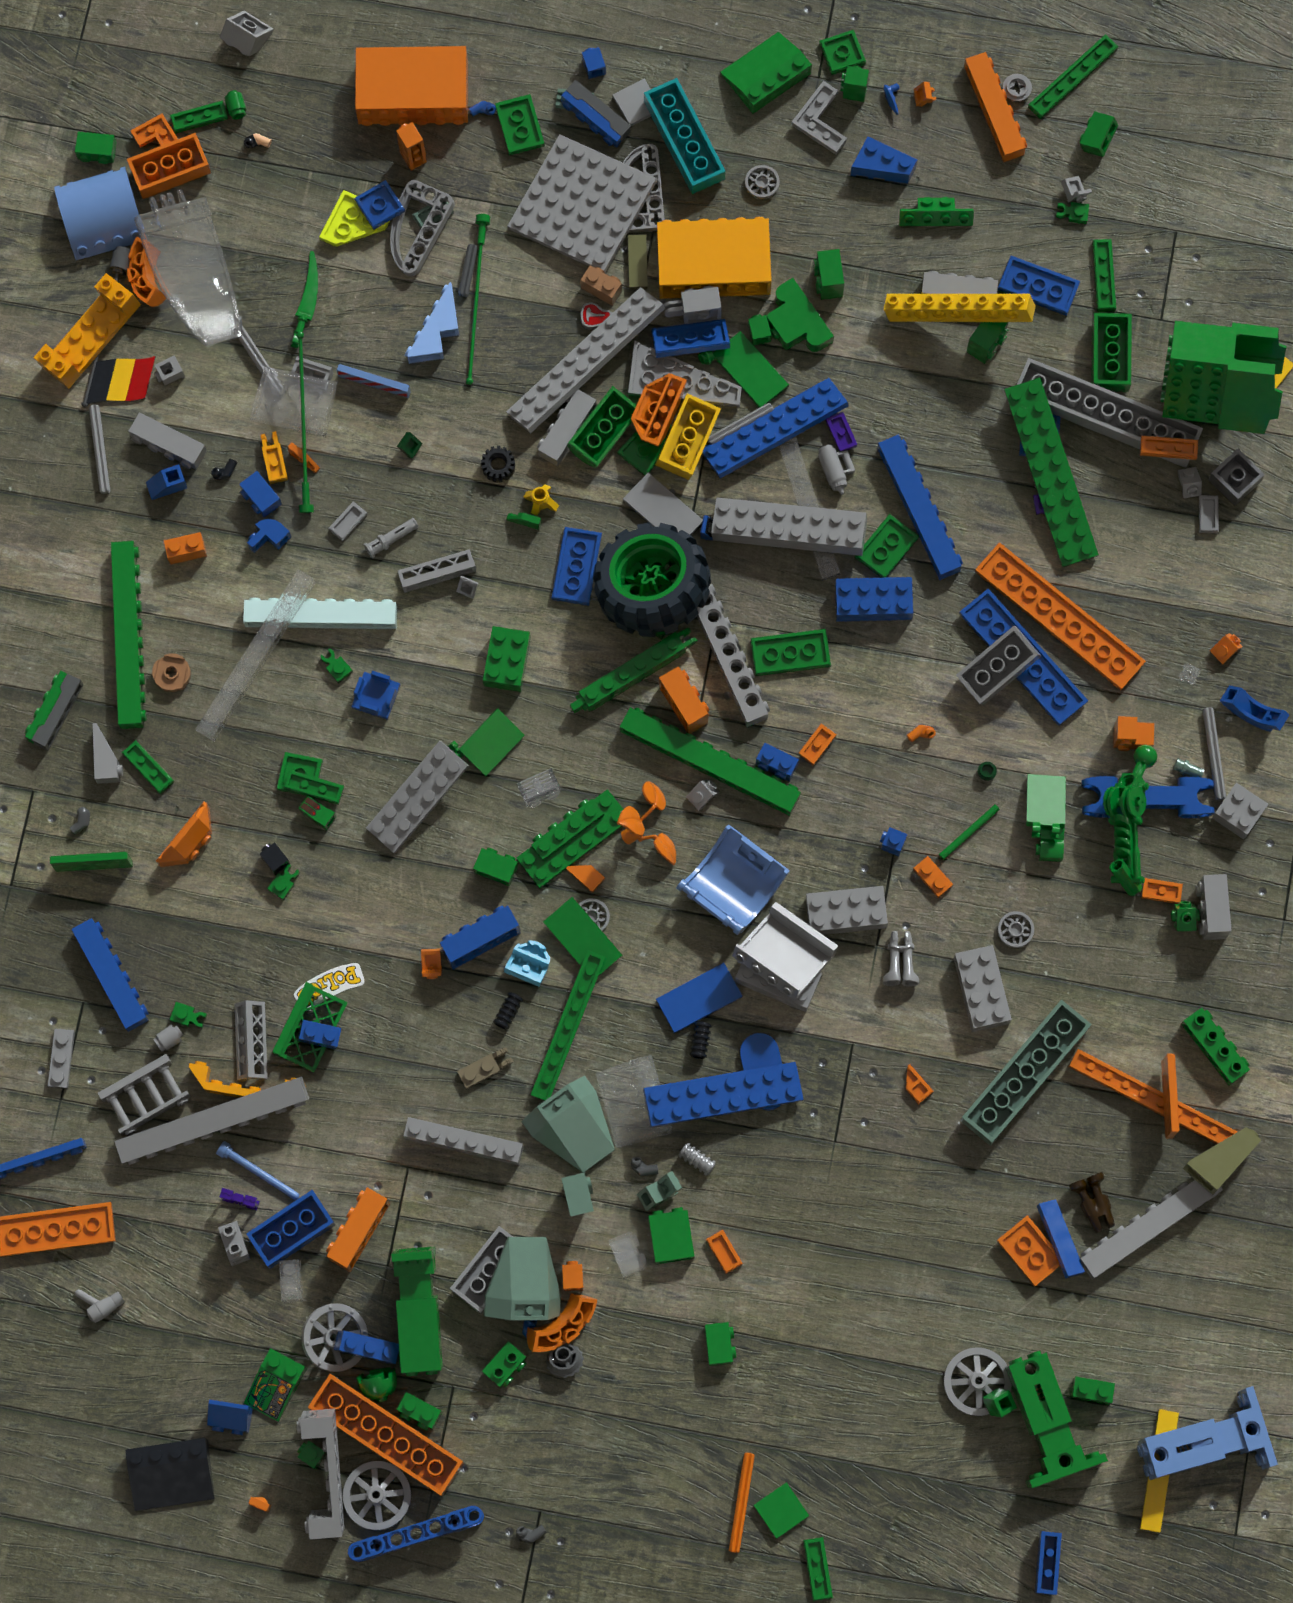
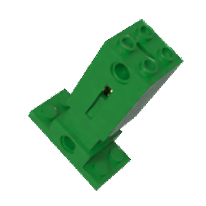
[391,1246,443,1376]
[1005,1350,1108,1488]

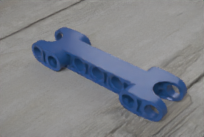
[1081,776,1215,818]
[348,1506,484,1562]

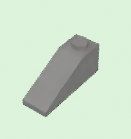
[93,723,123,784]

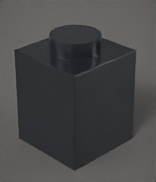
[260,842,290,875]

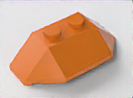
[631,373,687,447]
[156,801,212,867]

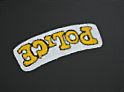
[294,963,364,1011]

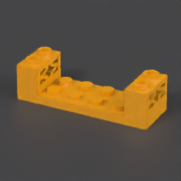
[33,273,141,389]

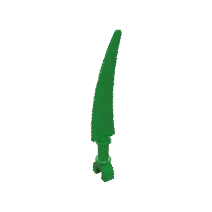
[291,251,318,349]

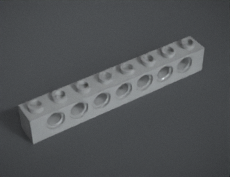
[697,584,770,727]

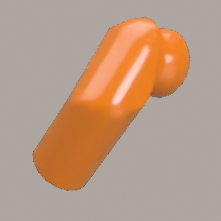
[906,725,936,742]

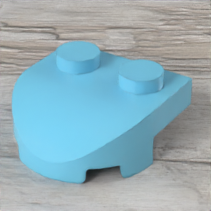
[504,940,550,987]

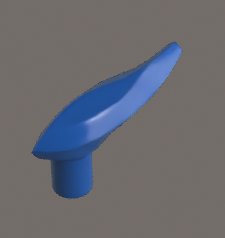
[884,83,900,115]

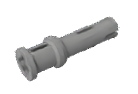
[363,518,419,559]

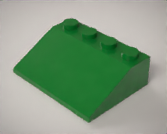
[720,32,812,114]

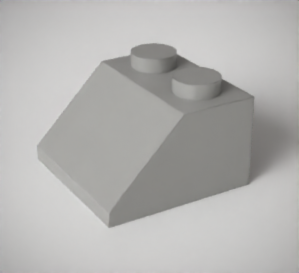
[219,11,274,56]

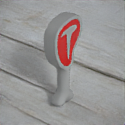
[580,302,613,330]

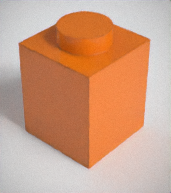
[562,1261,584,1291]

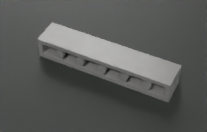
[403,1117,523,1166]

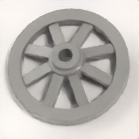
[302,1303,368,1372]
[944,1348,1012,1416]
[343,1461,411,1530]

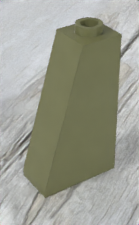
[1183,1127,1261,1195]

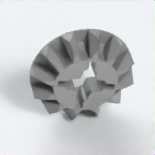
[1003,74,1032,102]

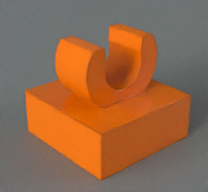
[913,82,936,107]

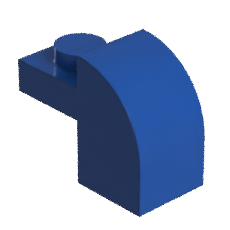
[247,519,291,553]

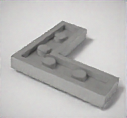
[791,81,847,155]

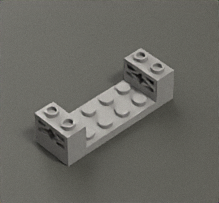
[297,1409,345,1539]

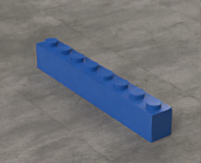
[877,434,963,580]

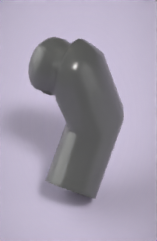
[70,807,90,835]
[631,1157,658,1176]
[516,1524,547,1543]

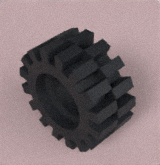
[481,446,515,482]

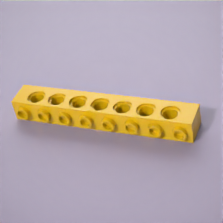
[884,294,1035,322]

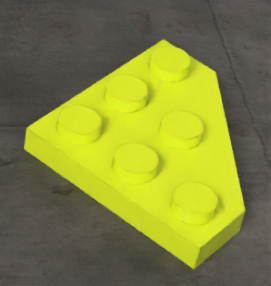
[319,190,390,247]

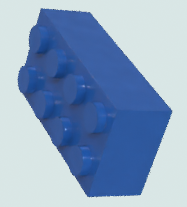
[835,577,913,622]
[440,906,521,970]
[246,1190,336,1269]

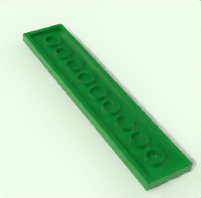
[1004,378,1099,568]

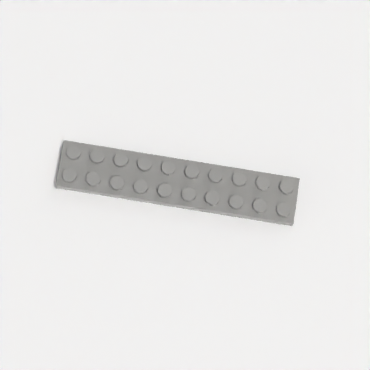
[506,287,665,434]

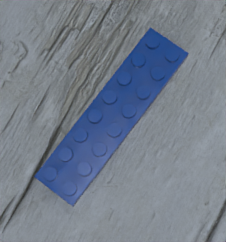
[702,378,849,478]
[959,589,1088,726]
[643,1062,804,1127]

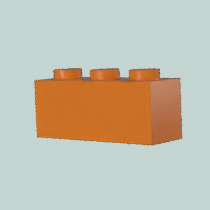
[396,122,427,170]

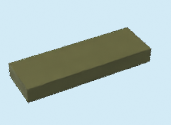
[628,235,648,289]

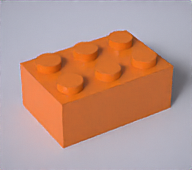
[659,666,710,734]

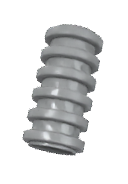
[679,1143,716,1176]

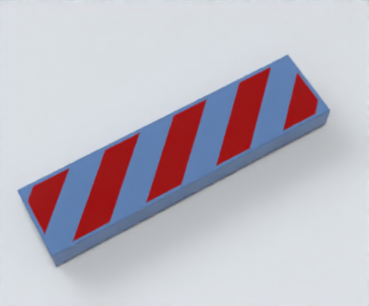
[337,364,411,398]

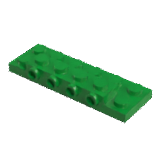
[516,789,623,889]

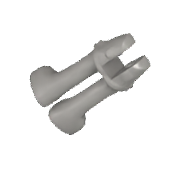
[883,931,919,987]

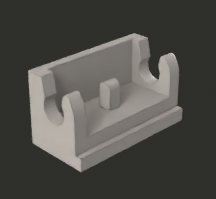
[291,356,333,392]

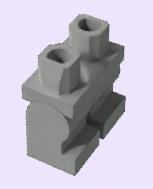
[218,1221,251,1266]

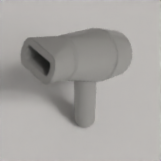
[75,1289,125,1323]

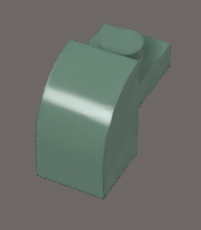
[637,1171,682,1211]

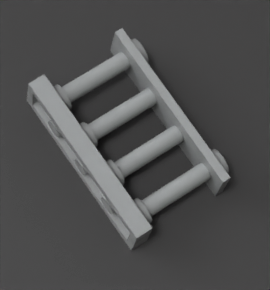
[98,1054,191,1136]

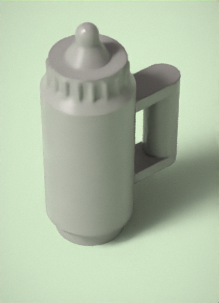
[818,445,855,495]

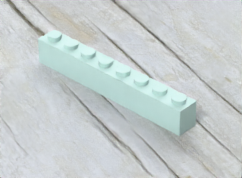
[243,598,397,629]

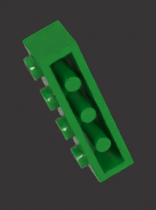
[1181,1007,1250,1086]

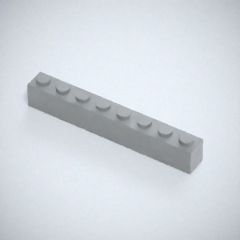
[1080,1179,1223,1280]

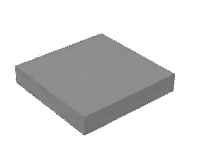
[612,78,651,126]

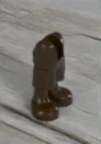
[1069,1172,1115,1233]

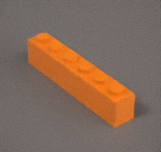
[964,52,1027,162]

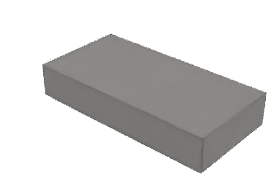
[1198,495,1219,534]
[328,501,368,542]

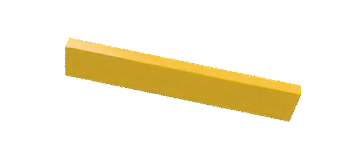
[1140,1409,1179,1533]

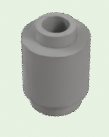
[153,1024,183,1052]

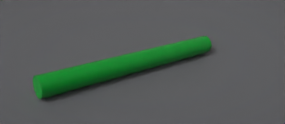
[939,804,1000,860]

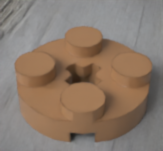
[152,653,191,692]

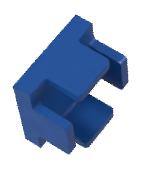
[351,671,400,720]

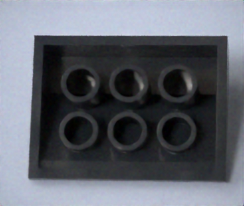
[125,1438,215,1511]

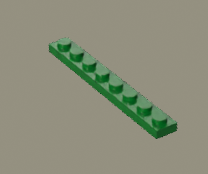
[531,950,606,1101]

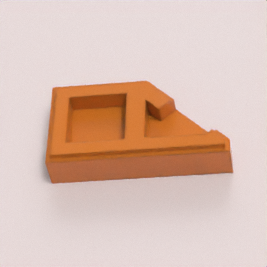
[288,442,320,473]
[566,865,605,893]
[906,1064,934,1105]

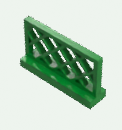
[272,982,348,1073]

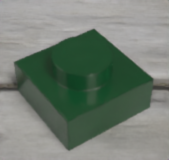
[397,432,423,459]

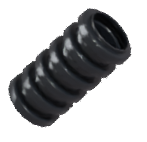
[493,992,523,1030]
[689,1021,712,1059]

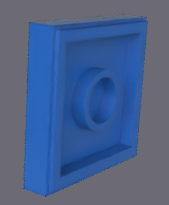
[354,180,405,230]

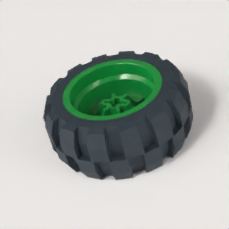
[593,522,711,637]

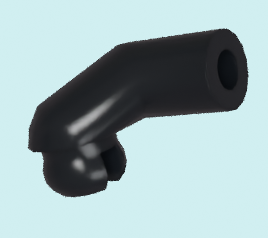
[211,459,238,480]

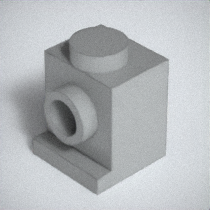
[154,355,185,386]

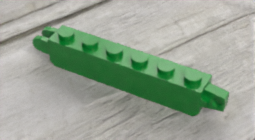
[570,628,697,714]

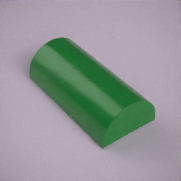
[567,386,636,468]

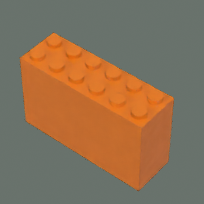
[355,46,468,126]

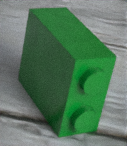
[648,1207,695,1265]

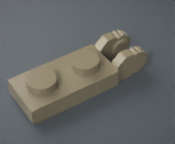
[457,1047,514,1089]

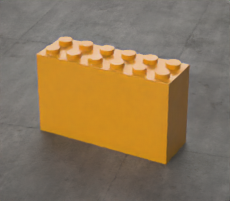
[657,217,771,299]

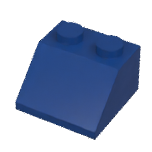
[207,1400,253,1435]

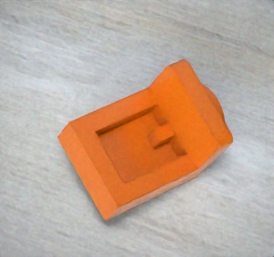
[1210,633,1243,664]
[421,948,442,979]

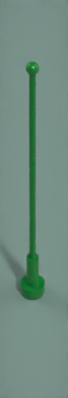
[466,214,491,385]
[296,332,314,513]

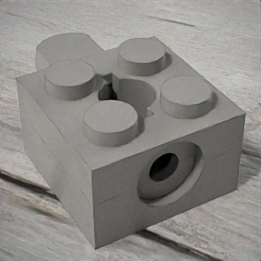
[663,286,721,324]

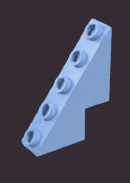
[405,282,459,364]

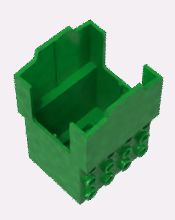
[1160,321,1286,434]

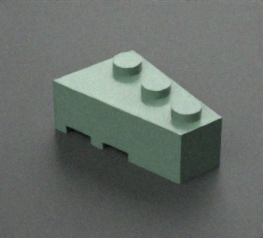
[561,1172,594,1216]

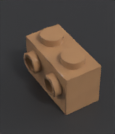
[580,265,622,306]

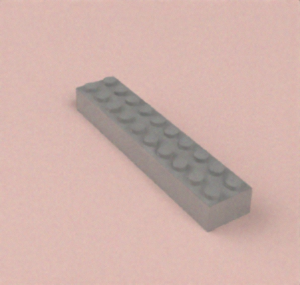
[1017,358,1203,468]

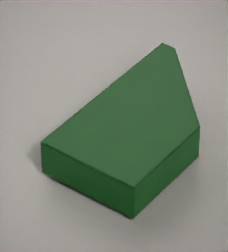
[506,513,541,530]

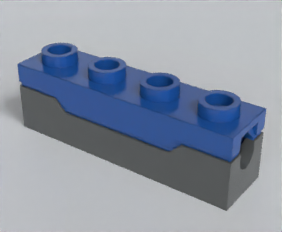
[561,80,631,148]

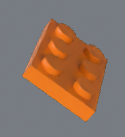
[997,1215,1060,1287]

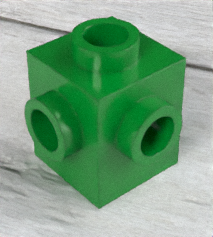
[1171,901,1200,931]

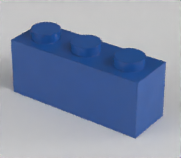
[334,1330,399,1364]
[1035,1531,1062,1596]

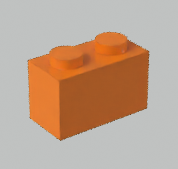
[164,532,207,565]

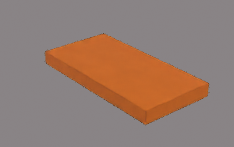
[1161,1054,1180,1139]

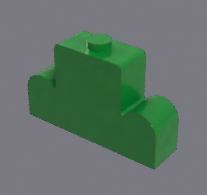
[767,278,834,352]

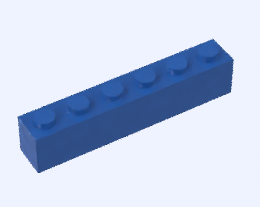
[72,918,149,1032]

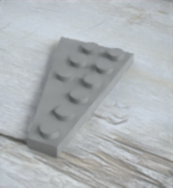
[628,341,742,407]

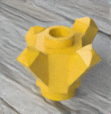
[524,484,559,516]

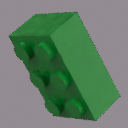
[483,626,531,692]

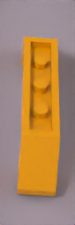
[189,1061,306,1098]

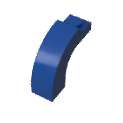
[1220,685,1289,732]

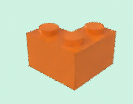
[1113,716,1154,751]

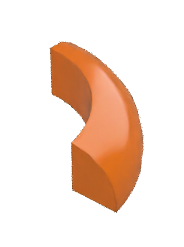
[127,237,167,307]
[527,1293,598,1352]

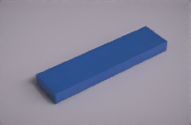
[1037,1199,1085,1279]

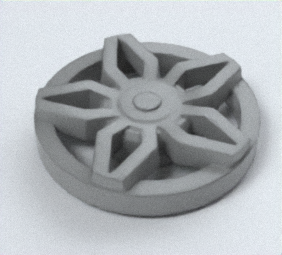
[745,165,780,199]
[579,899,610,931]
[998,911,1034,948]

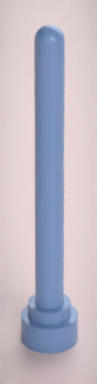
[216,1141,299,1200]

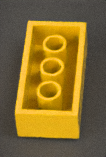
[655,393,721,480]

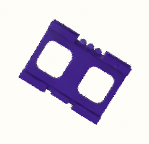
[219,1188,260,1211]

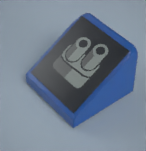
[701,515,713,541]

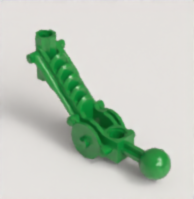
[1103,744,1158,896]

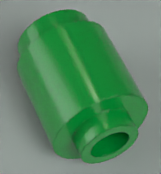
[224,90,247,119]

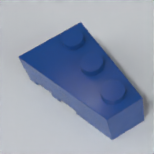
[850,137,917,184]

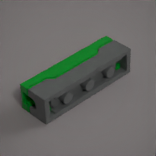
[25,670,83,751]

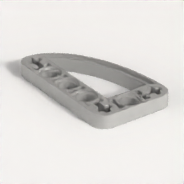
[623,144,665,234]
[390,180,455,276]

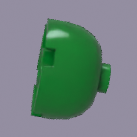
[356,1367,397,1402]

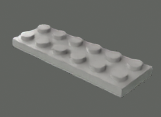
[366,741,469,853]

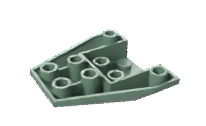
[521,1076,615,1173]
[484,1237,561,1320]

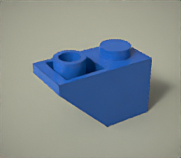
[146,464,187,500]

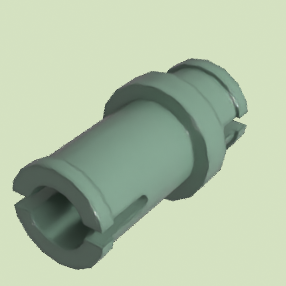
[1173,758,1204,778]

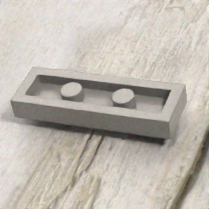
[48,1029,75,1089]

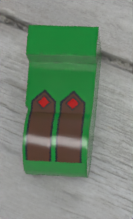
[298,796,336,831]

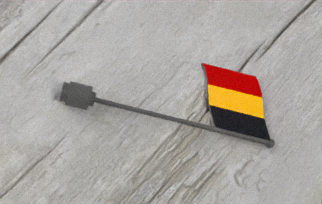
[81,246,156,407]

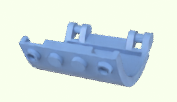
[54,167,147,261]
[676,825,789,935]

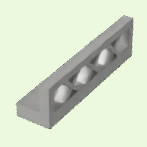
[398,549,476,593]
[235,1000,268,1081]

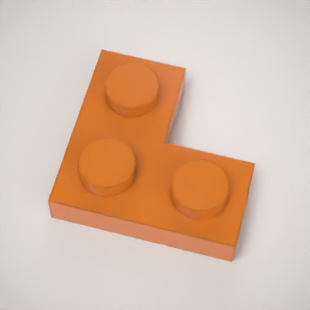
[131,114,178,148]

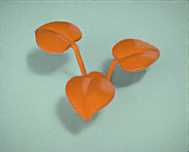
[617,781,676,866]

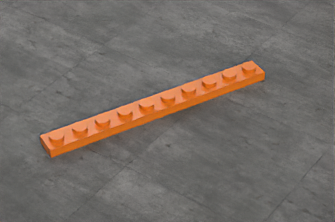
[1069,1049,1238,1144]

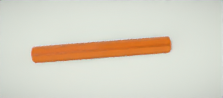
[729,1453,755,1553]

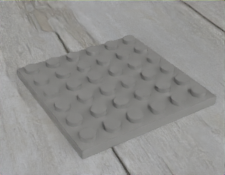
[507,134,657,273]

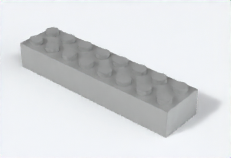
[711,497,867,556]

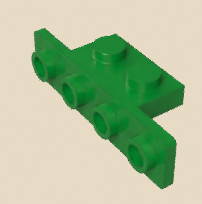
[899,197,974,226]

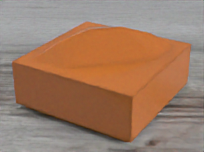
[249,1497,272,1512]

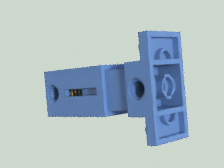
[1137,1386,1278,1480]

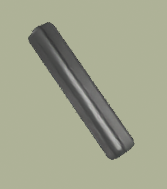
[458,244,478,297]

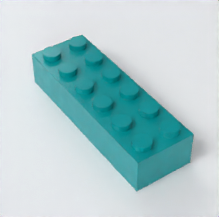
[644,78,726,194]

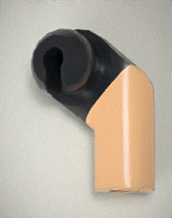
[243,133,272,148]

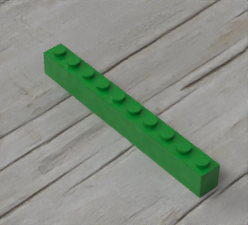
[111,541,147,729]
[620,707,801,816]

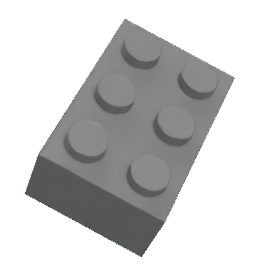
[1195,874,1231,940]

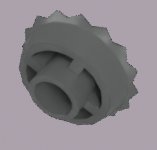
[546,1343,584,1378]

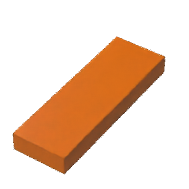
[1140,436,1198,460]

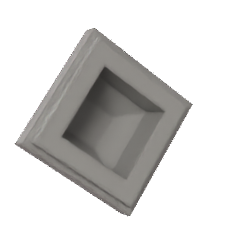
[456,576,478,599]

